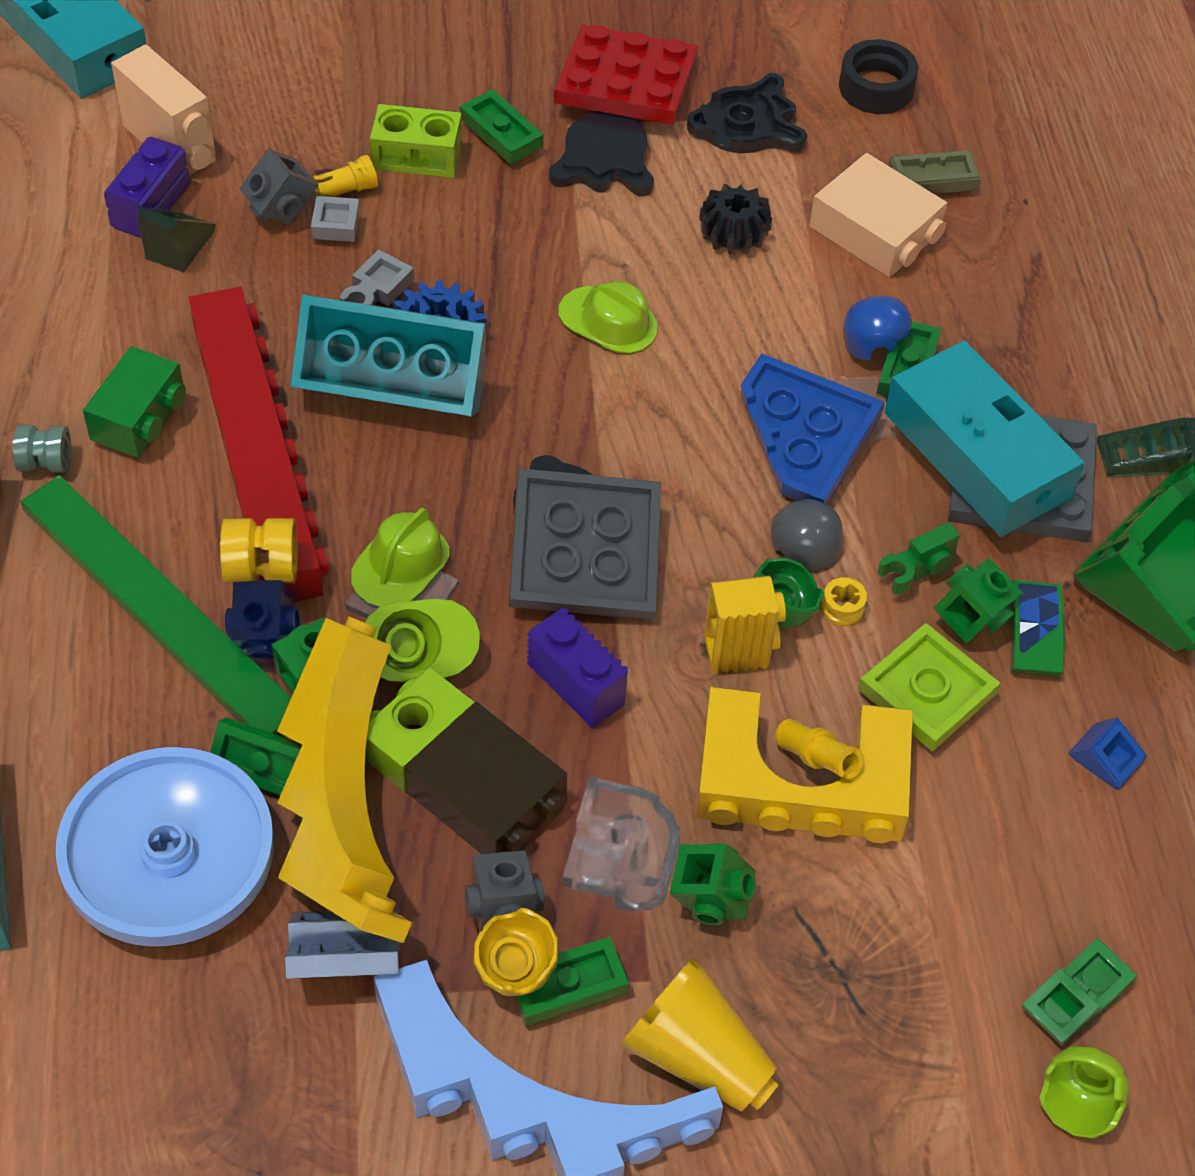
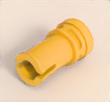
[312,154,378,197]

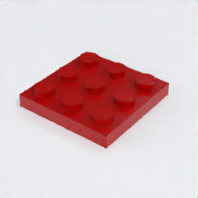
[553,25,698,125]

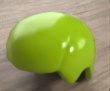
[1039,1045,1129,1139]

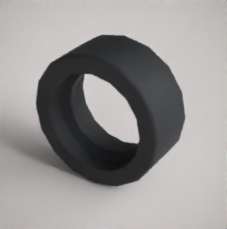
[839,39,919,114]

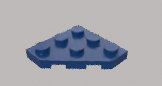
[741,353,884,505]

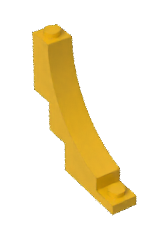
[277,616,412,943]

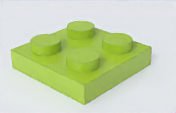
[858,623,1001,752]

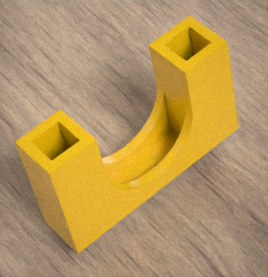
[696,687,913,843]

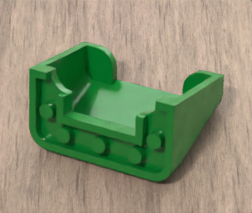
[1073,460,1195,653]

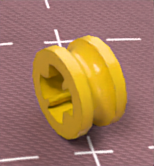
[822,577,867,626]

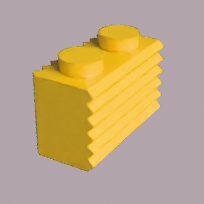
[704,576,786,675]

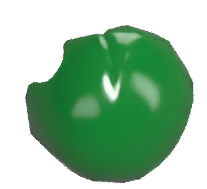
[753,557,825,628]

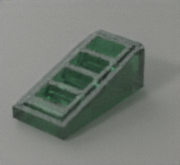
[1097,417,1195,477]

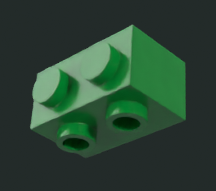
[83,346,186,458]

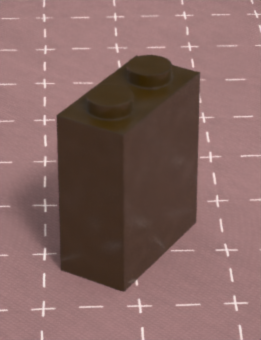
[404,701,568,854]

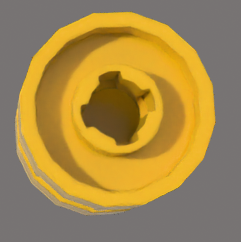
[220,518,298,583]

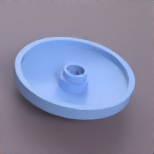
[56,747,274,947]

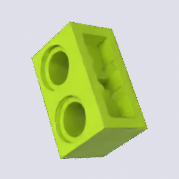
[370,104,462,178]

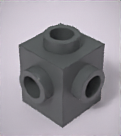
[240,149,318,225]
[465,850,544,932]

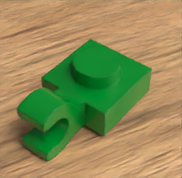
[877,522,960,595]

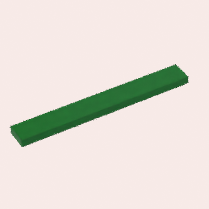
[20,475,291,736]

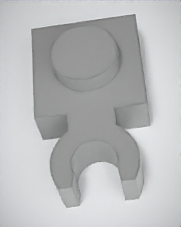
[340,249,415,306]

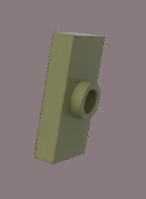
[888,150,981,194]

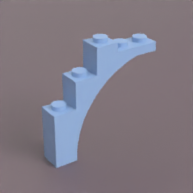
[374,960,723,1176]

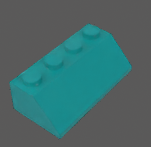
[290,294,486,416]

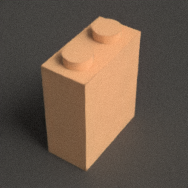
[111,44,216,176]
[809,152,948,278]

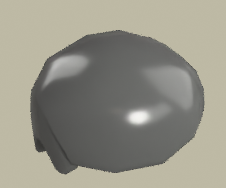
[771,498,843,572]

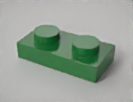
[460,89,544,164]
[876,321,942,396]
[210,717,302,795]
[514,937,629,1026]

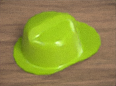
[559,281,657,354]
[351,507,449,607]
[365,599,480,682]

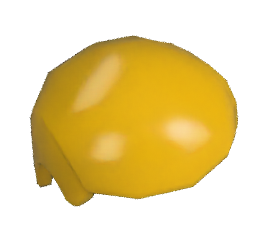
[473,908,558,996]

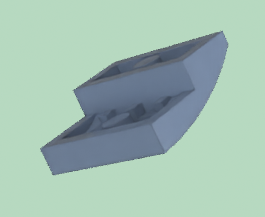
[285,908,400,979]

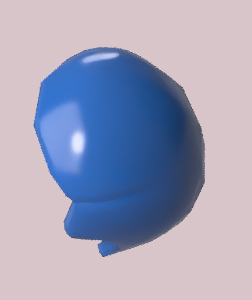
[843,296,912,360]

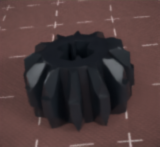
[699,183,772,255]

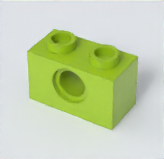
[365,667,475,793]

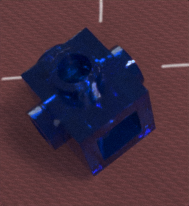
[225,580,301,659]

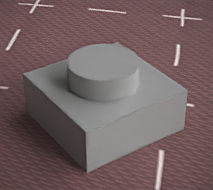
[311,196,360,242]

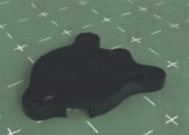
[687,73,807,154]
[549,111,654,196]

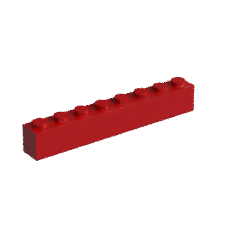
[188,286,329,608]

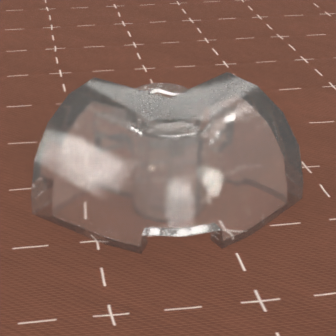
[562,776,680,911]

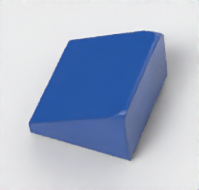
[1069,717,1147,789]

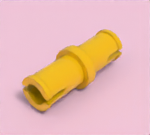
[775,719,864,779]

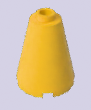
[621,958,779,1112]

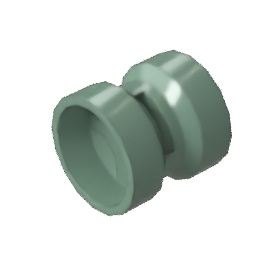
[13,424,71,473]

